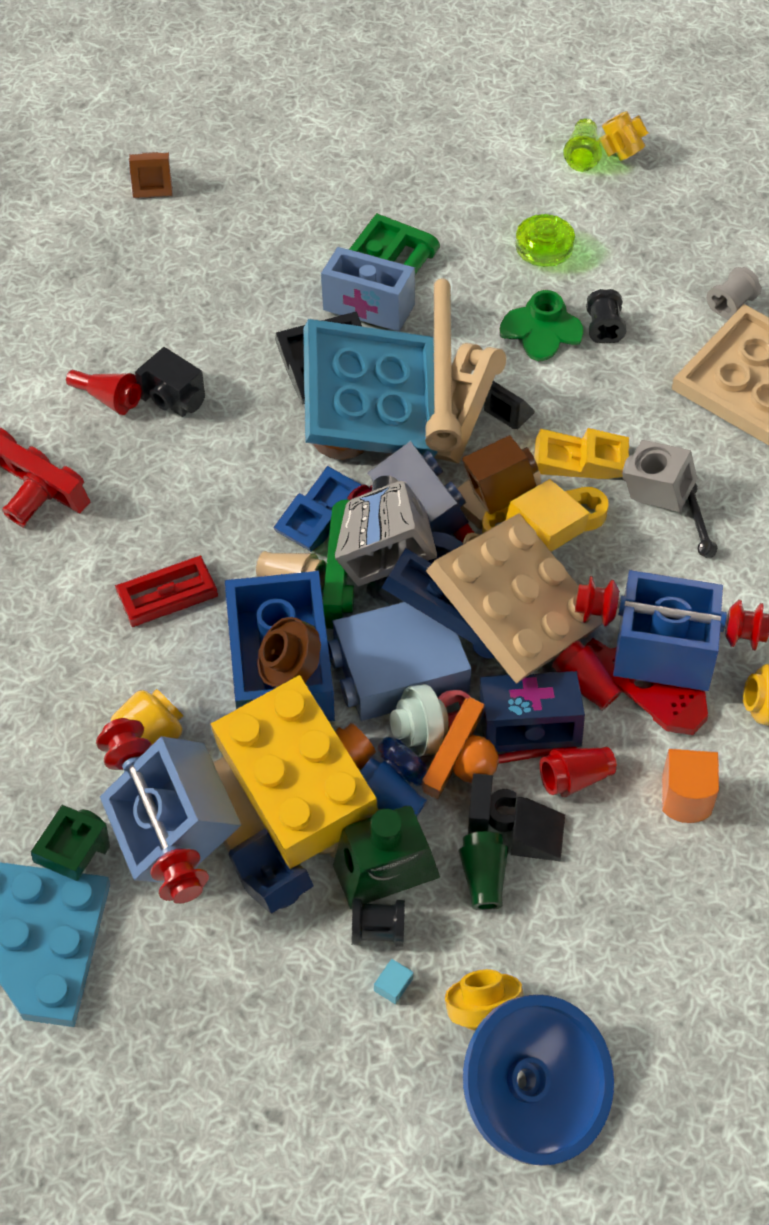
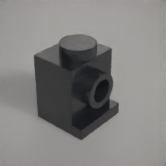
[135,347,205,417]

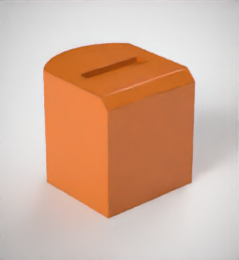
[662,749,719,823]

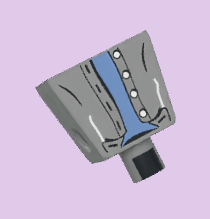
[335,476,437,587]

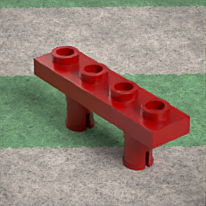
[0,428,91,528]

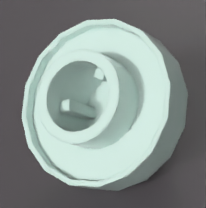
[390,684,449,758]

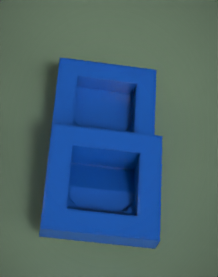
[273,466,361,552]

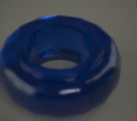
[377,736,428,786]

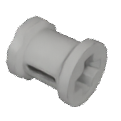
[706,267,762,320]

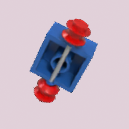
[575,570,769,691]

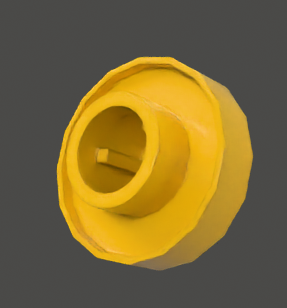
[445,969,524,1031]

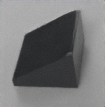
[484,381,535,430]
[511,797,565,862]

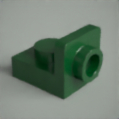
[31,804,110,881]

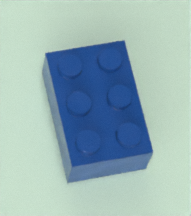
[224,571,335,722]

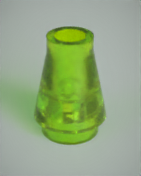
[563,118,602,172]

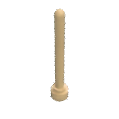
[425,278,461,452]

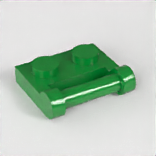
[349,213,440,275]

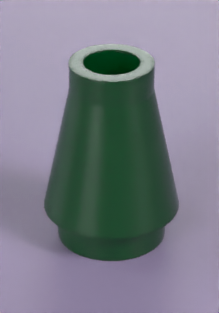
[458,831,509,910]

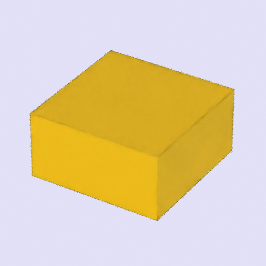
[505,479,590,552]

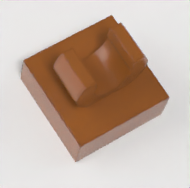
[129,152,173,198]

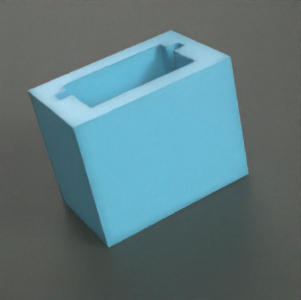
[374,959,414,1005]

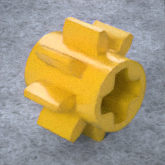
[599,111,649,161]

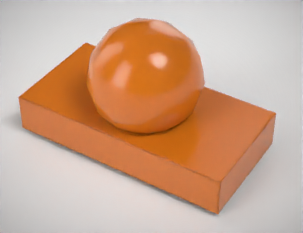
[422,697,499,799]

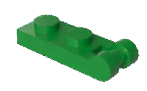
[323,499,354,629]

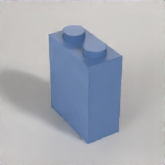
[327,602,471,721]

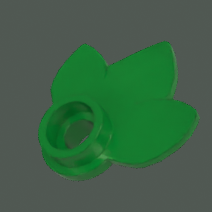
[499,290,583,361]

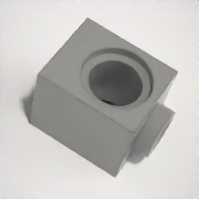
[623,440,698,512]

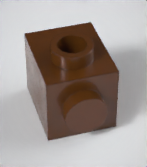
[462,435,538,515]

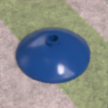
[463,995,614,1166]

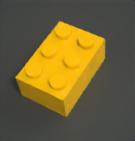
[211,675,378,869]

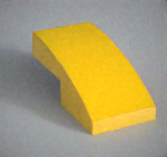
[534,428,629,479]

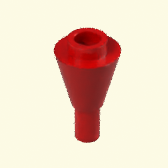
[66,369,141,415]

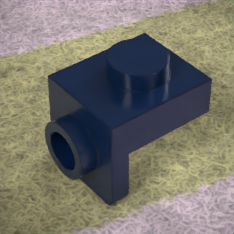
[228,828,314,914]

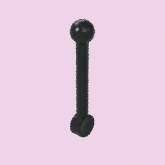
[687,483,718,558]

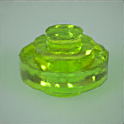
[515,214,575,267]

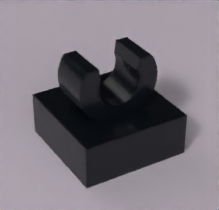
[468,773,517,834]

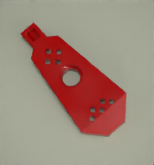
[585,638,708,735]

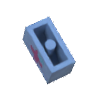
[321,247,415,332]

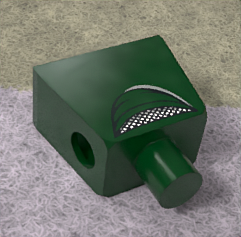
[333,806,440,909]

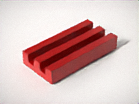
[115,555,218,628]

